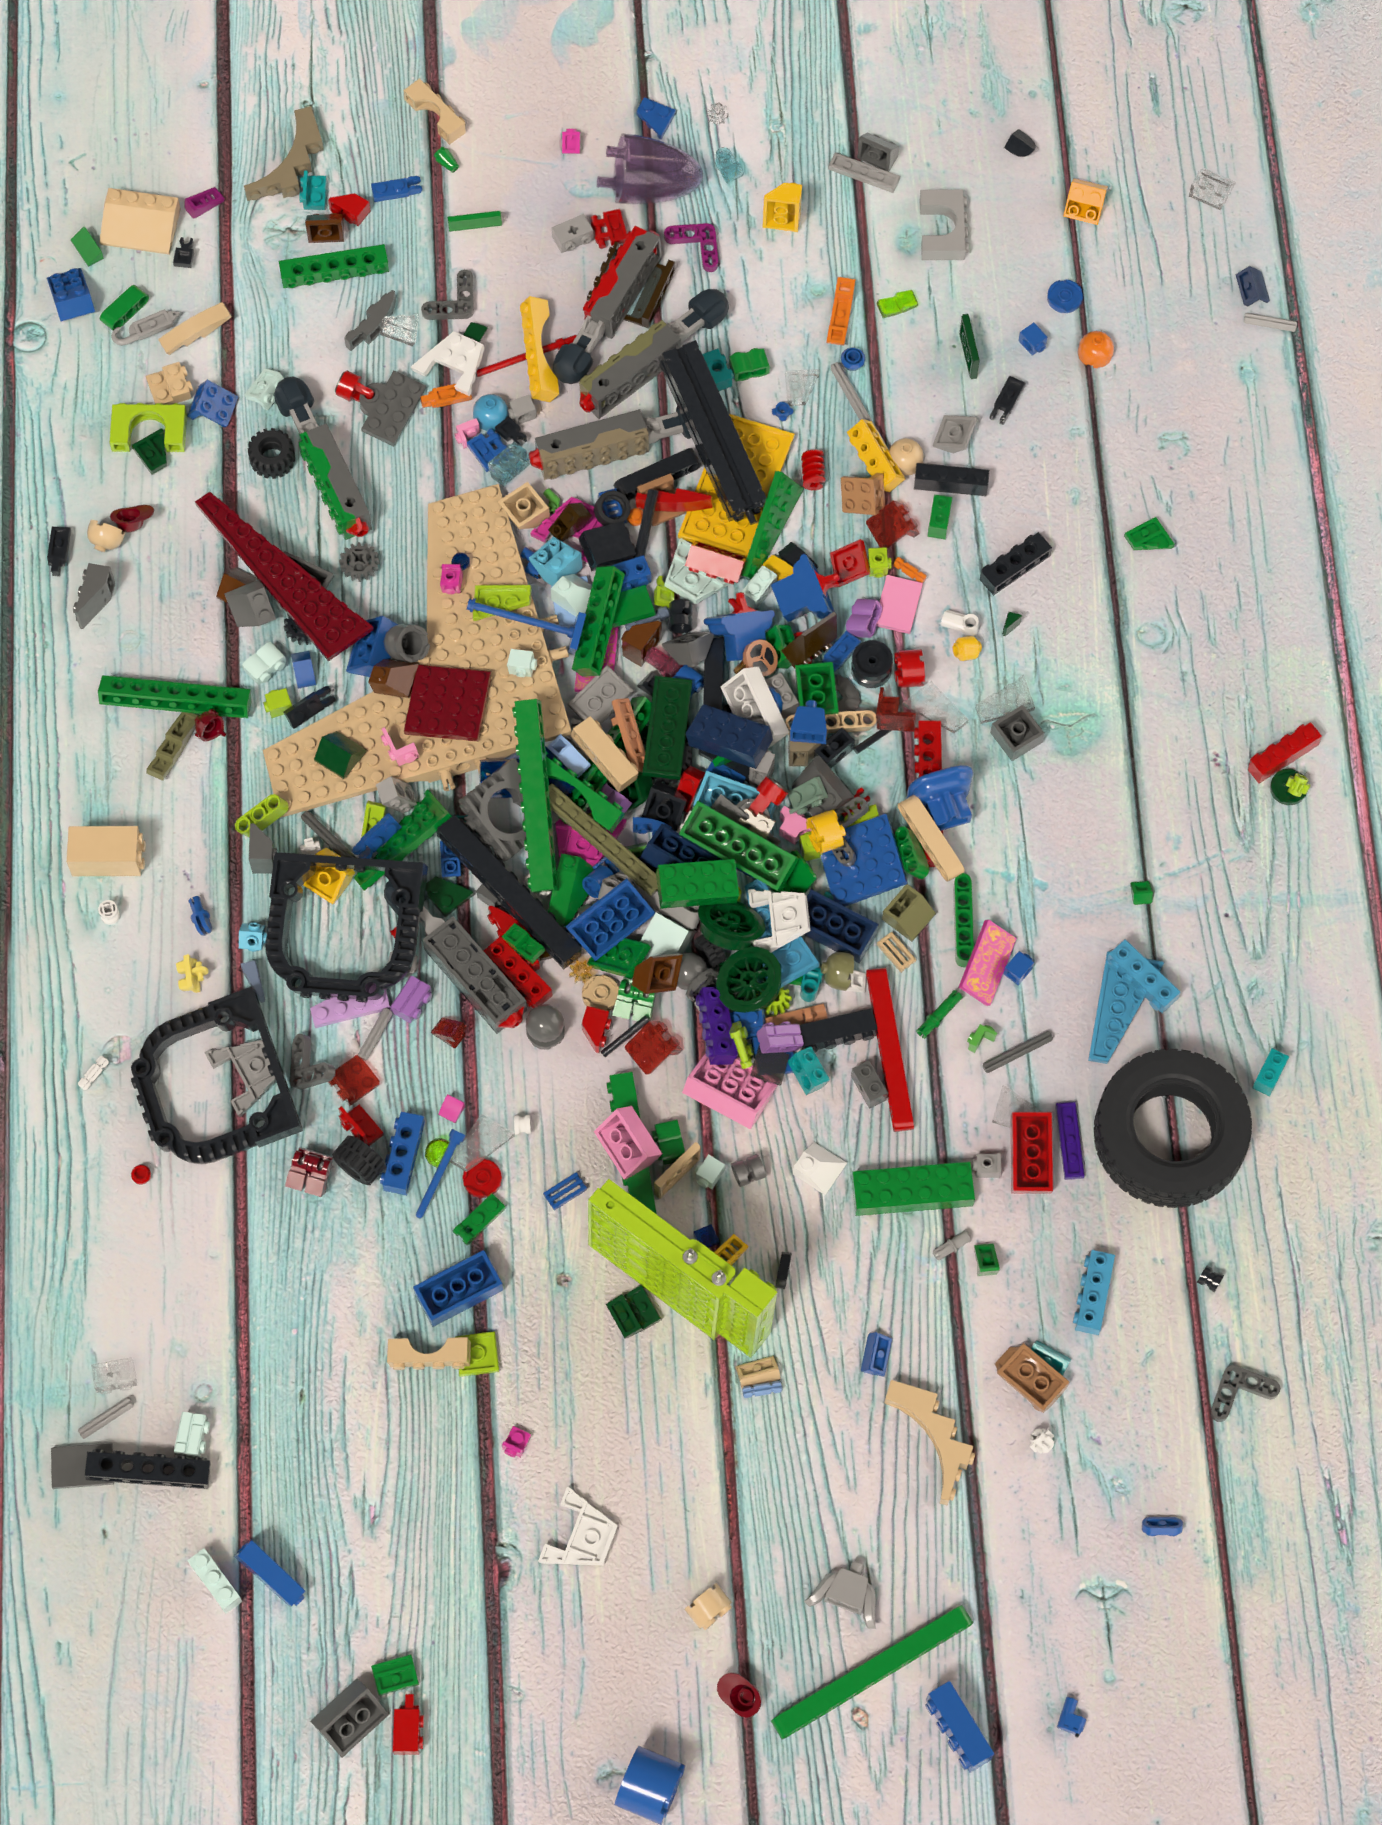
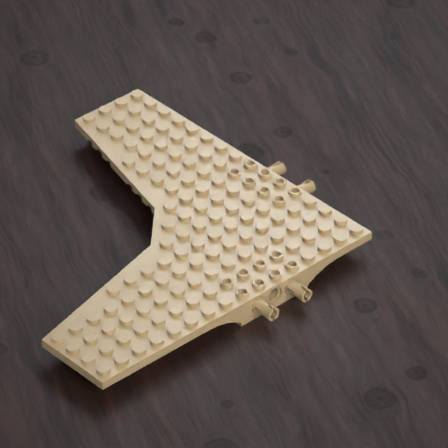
[263,484,572,818]

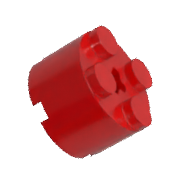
[894,649,925,688]

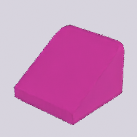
[438,1094,465,1123]

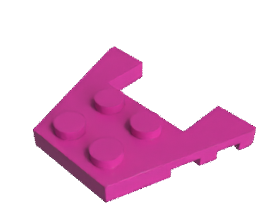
[530,497,604,563]
[555,819,627,866]

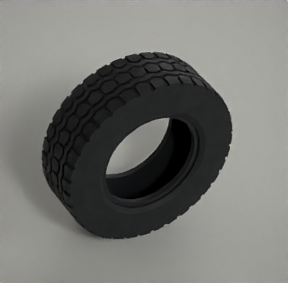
[1094,1049,1252,1208]

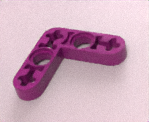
[664,223,718,272]

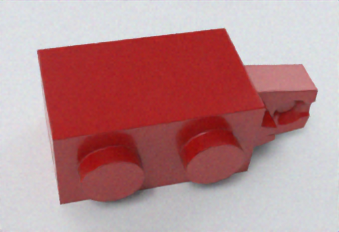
[393,1694,424,1755]

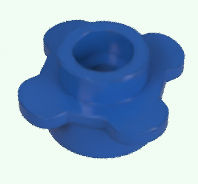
[772,402,793,421]

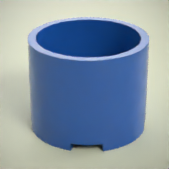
[614,1746,686,1825]

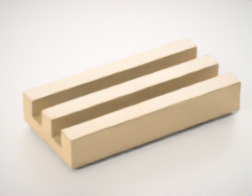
[877,932,916,973]

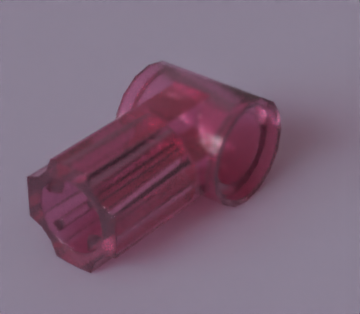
[644,647,684,677]

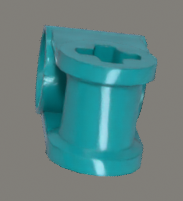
[800,967,823,1002]

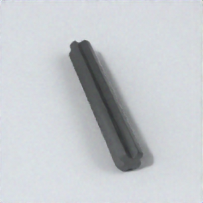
[301,811,357,858]
[982,1031,1053,1073]

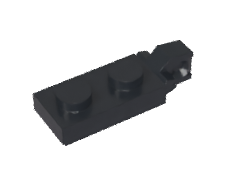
[47,526,71,576]

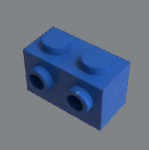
[612,555,652,592]

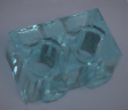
[488,442,530,486]

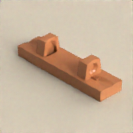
[611,698,645,773]
[765,1004,828,1025]

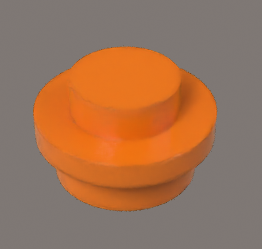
[627,508,643,526]

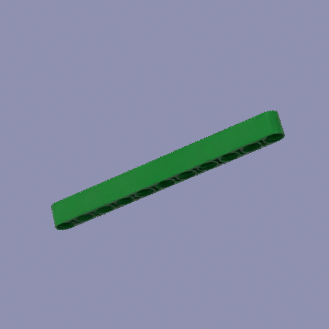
[771,1605,973,1740]

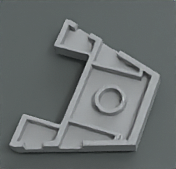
[204,1040,276,1117]

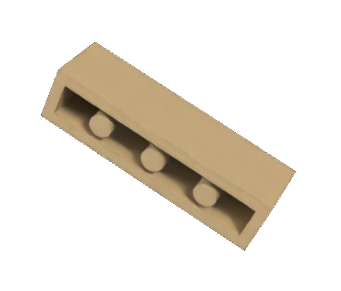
[571,716,639,792]

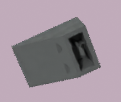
[73,563,115,629]

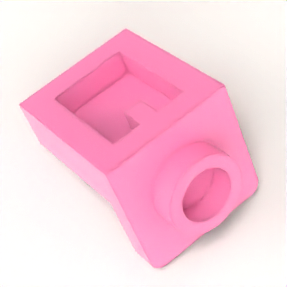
[454,418,480,449]

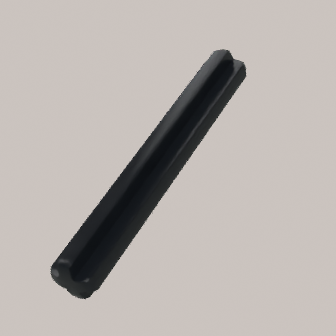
[633,489,659,559]

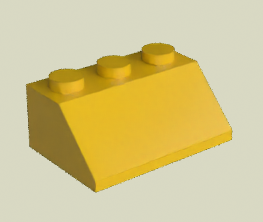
[763,183,802,232]

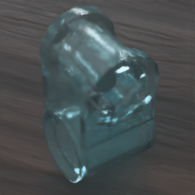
[715,147,744,183]

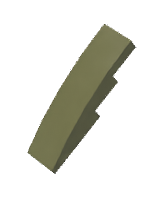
[146,712,198,781]

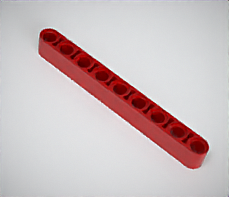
[866,967,914,1132]

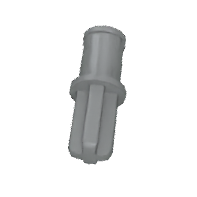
[933,1231,971,1260]

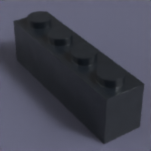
[914,463,990,496]
[799,1008,877,1052]

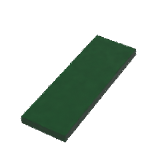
[642,676,693,780]

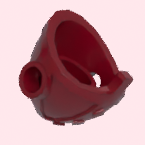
[195,709,226,742]

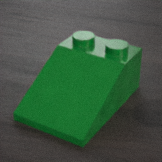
[795,662,839,715]

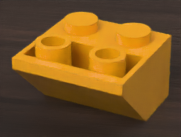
[1063,178,1108,225]

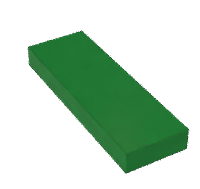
[447,211,502,232]

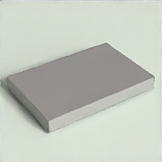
[568,665,634,725]

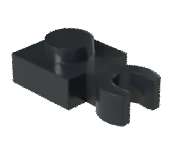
[173,237,194,268]
[495,416,527,448]

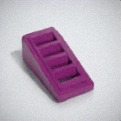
[184,187,225,219]

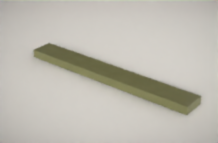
[549,783,658,896]

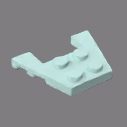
[665,538,730,604]

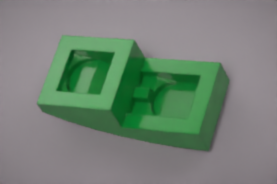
[502,923,545,964]

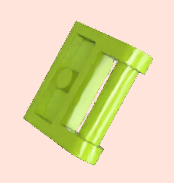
[729,1021,754,1069]

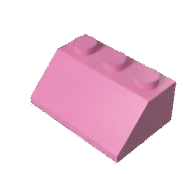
[594,1106,662,1180]

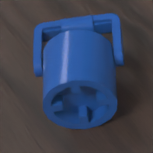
[582,857,620,898]

